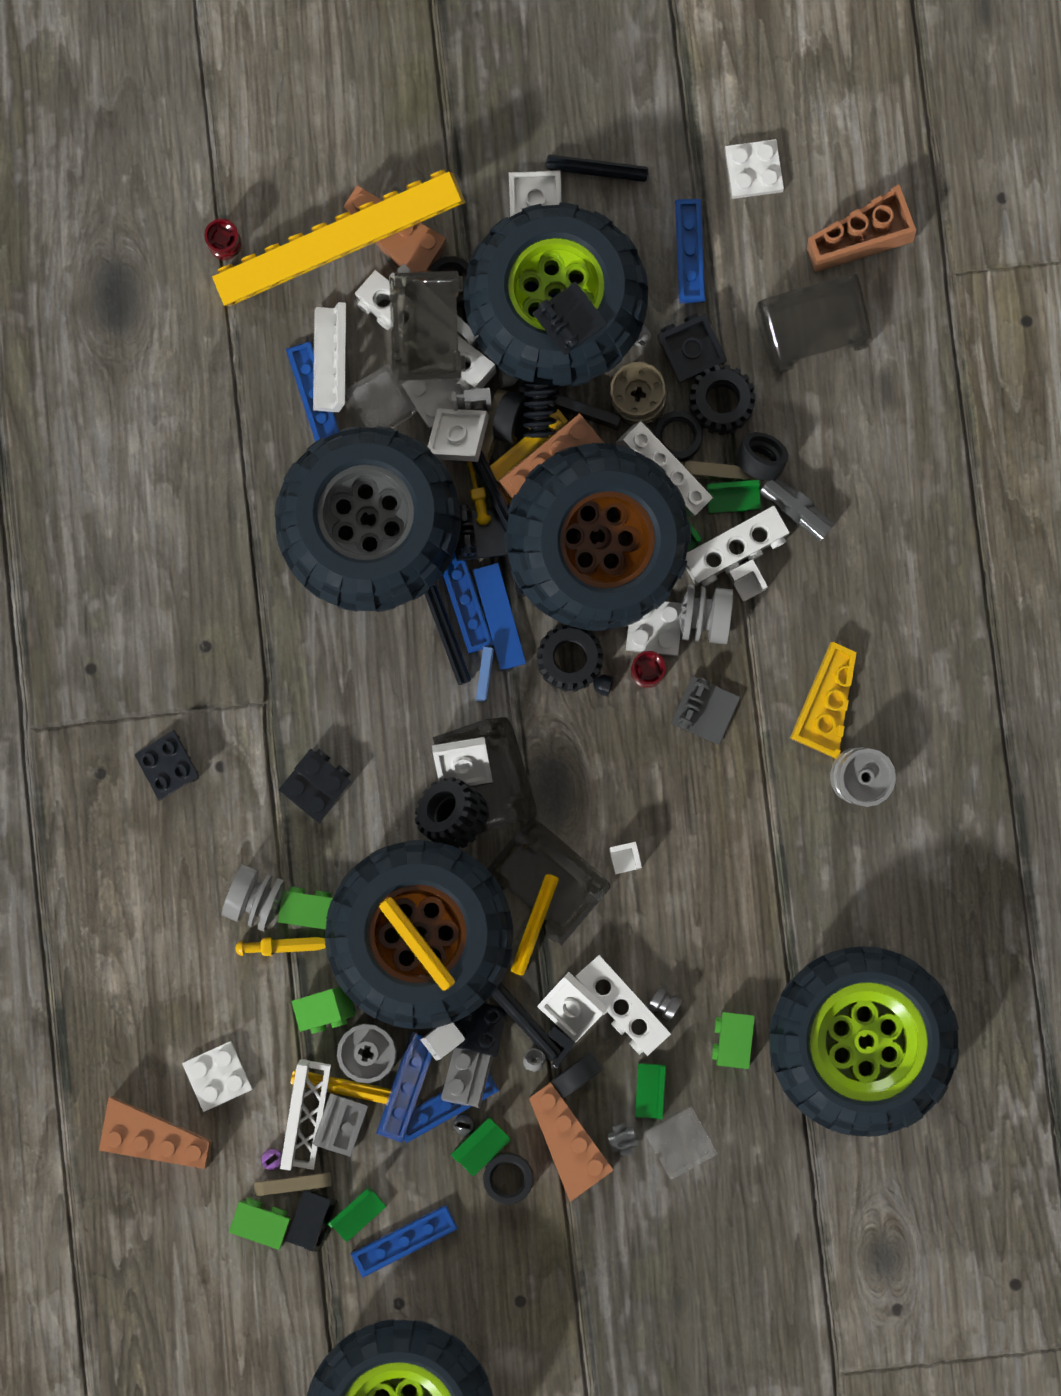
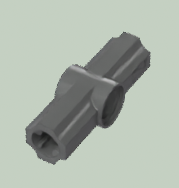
[760,477,835,542]

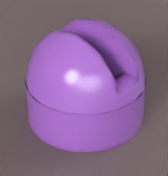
[261,1149,282,1170]

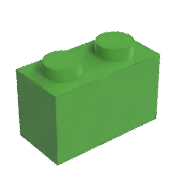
[278,887,333,930]
[291,987,356,1034]
[712,1012,755,1069]
[229,1197,292,1250]

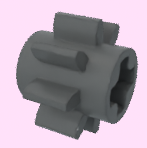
[607,1123,638,1157]

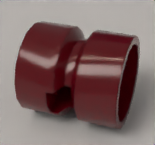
[204,218,242,260]
[631,651,666,688]

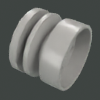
[680,585,733,645]
[222,864,285,932]

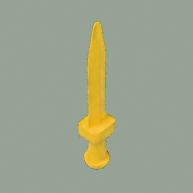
[467,461,491,525]
[235,937,326,956]

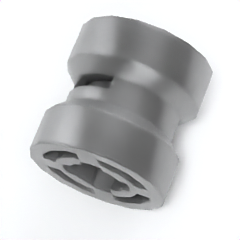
[647,985,683,1021]

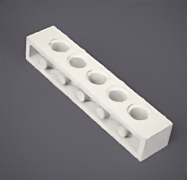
[355,270,496,391]

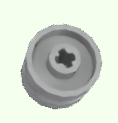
[830,747,896,807]
[337,1024,397,1083]

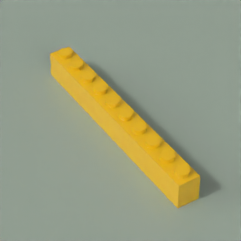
[212,170,466,306]

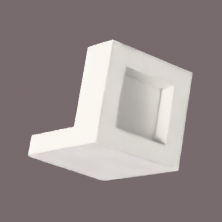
[728,559,768,601]
[609,842,642,875]
[420,1023,465,1061]

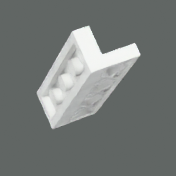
[313,302,346,412]
[280,1059,331,1171]

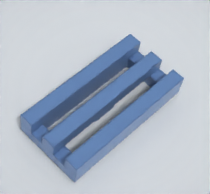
[476,647,494,702]

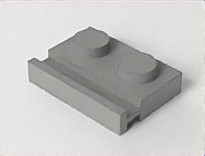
[452,387,492,413]
[441,1048,493,1108]
[313,1093,368,1157]

